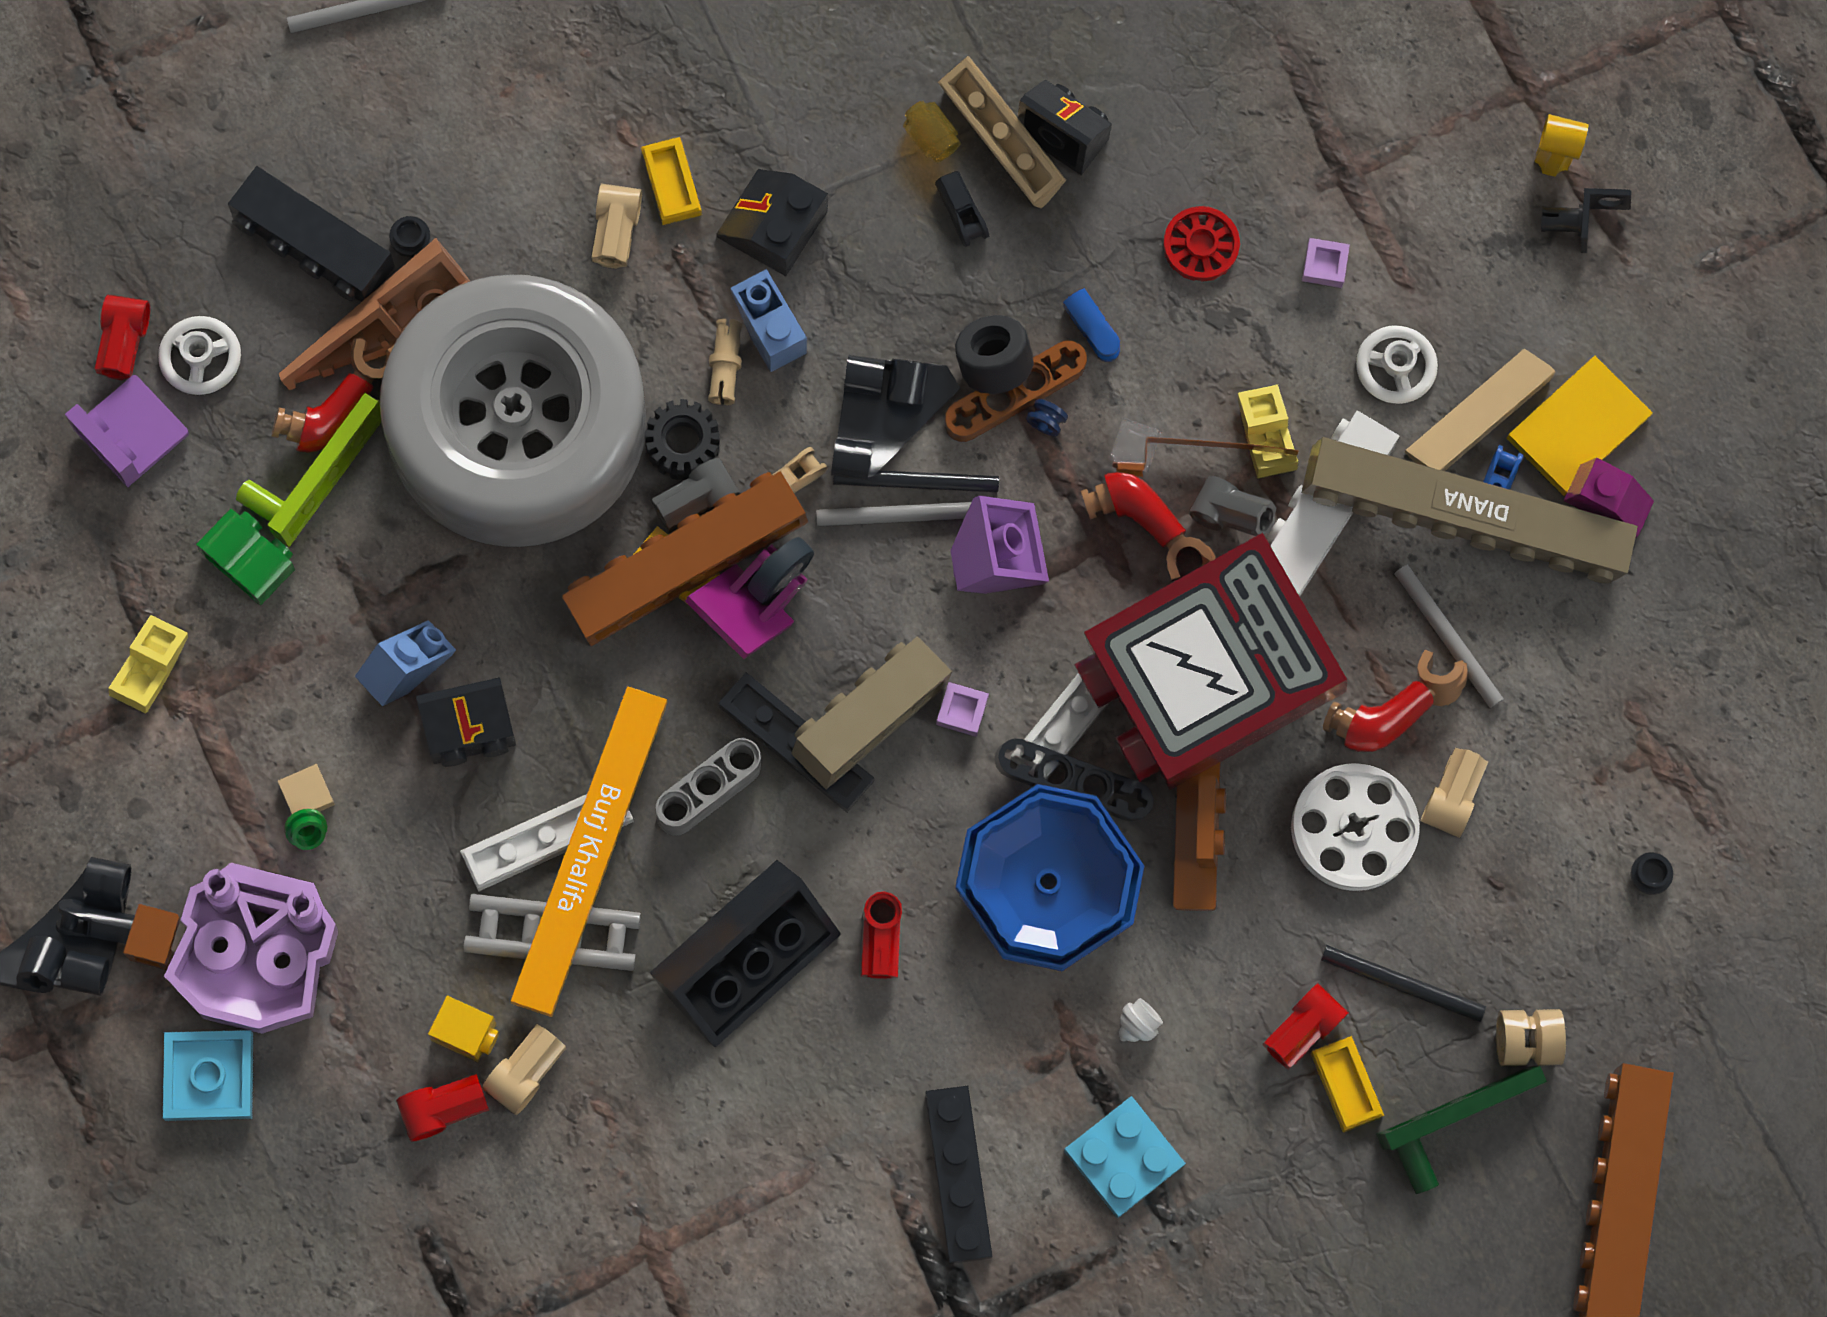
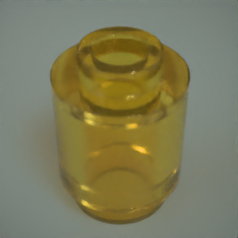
[903,100,961,163]

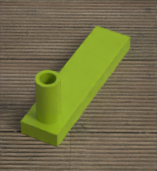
[236,393,381,547]

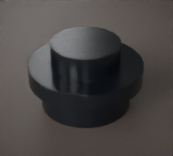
[389,216,431,257]
[1630,852,1674,895]

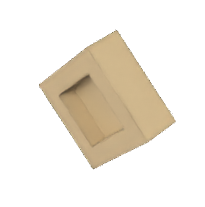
[278,764,335,814]

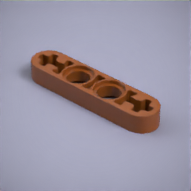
[945,341,1087,442]

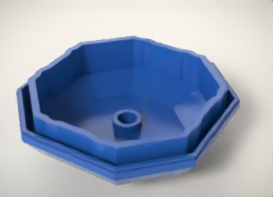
[955,784,1144,971]

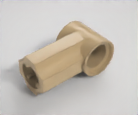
[592,183,642,269]
[1420,748,1488,838]
[482,1024,566,1115]

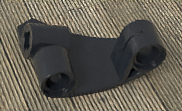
[831,355,960,481]
[0,857,132,996]

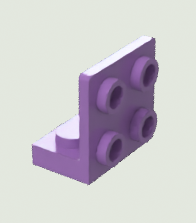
[65,375,189,488]

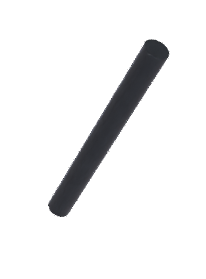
[833,470,999,492]
[1321,945,1486,1022]

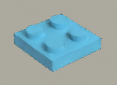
[163,1030,253,1121]
[1064,1096,1186,1219]

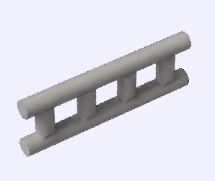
[464,894,641,971]

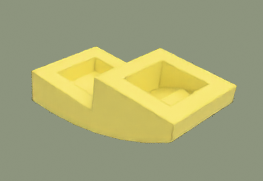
[1238,385,1298,478]
[108,615,188,714]

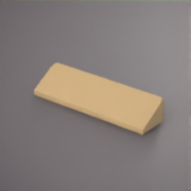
[938,56,1066,208]
[1405,349,1556,471]

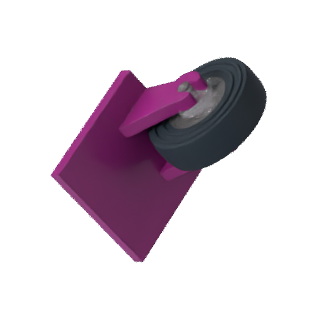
[685,537,814,659]

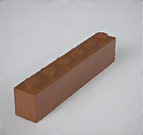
[562,471,808,646]
[1573,1063,1674,1317]

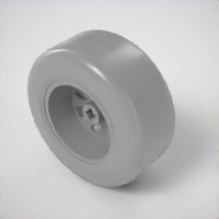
[380,274,646,547]

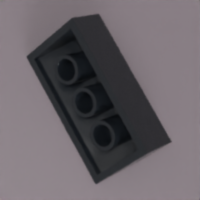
[650,860,841,1047]

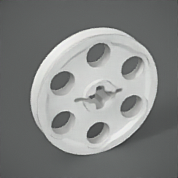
[1291,763,1419,891]

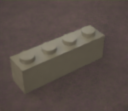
[791,636,952,790]

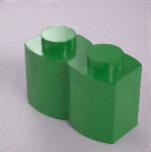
[196,509,295,606]

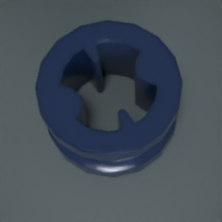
[1026,399,1068,437]

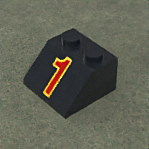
[1017,79,1112,176]
[716,169,828,276]
[416,677,516,767]

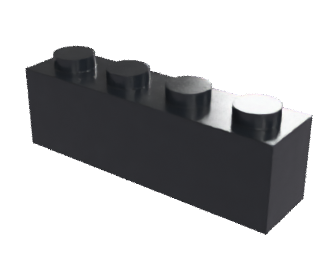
[228,166,395,302]

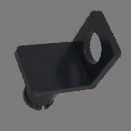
[1541,188,1632,253]

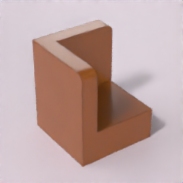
[123,904,180,970]

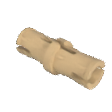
[708,319,743,405]

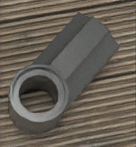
[652,458,741,532]
[1189,476,1276,536]

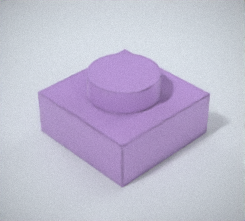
[1302,238,1350,288]
[936,682,989,737]

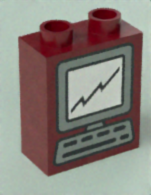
[1074,532,1347,790]

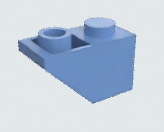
[730,269,807,372]
[355,620,456,706]

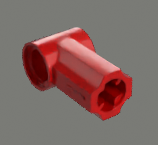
[95,294,151,380]
[861,891,902,979]
[1262,983,1349,1070]
[396,1074,489,1142]

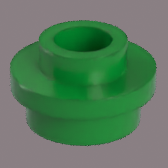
[284,809,327,850]

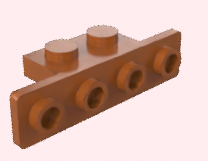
[1173,762,1226,911]

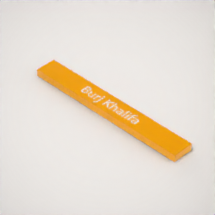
[511,686,667,1017]

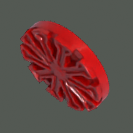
[1163,206,1240,281]

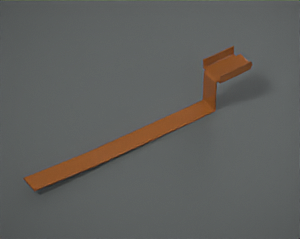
[1112,437,1299,477]

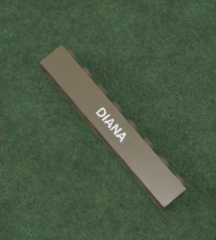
[1301,437,1638,584]

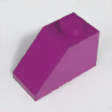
[1564,457,1654,538]

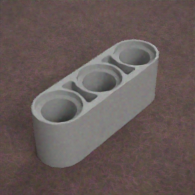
[656,738,761,836]

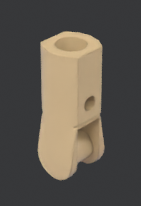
[773,447,828,494]

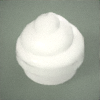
[1119,998,1163,1042]

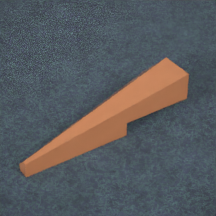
[279,238,470,390]

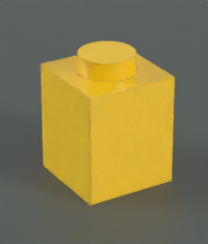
[428,995,499,1062]

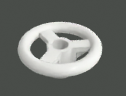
[158,316,241,395]
[1356,326,1438,404]

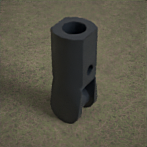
[935,171,990,247]
[56,899,135,944]

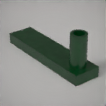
[1376,1066,1547,1194]

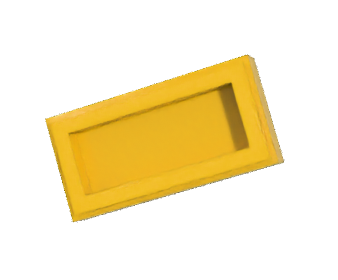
[641,137,702,225]
[1311,1036,1384,1132]

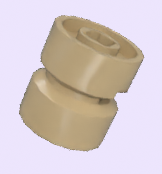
[1496,1009,1566,1066]

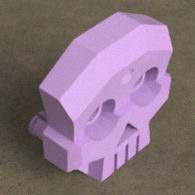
[164,863,338,1034]

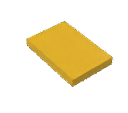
[1506,356,1653,496]

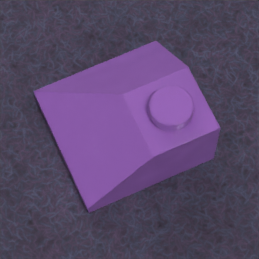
[950,496,1049,594]

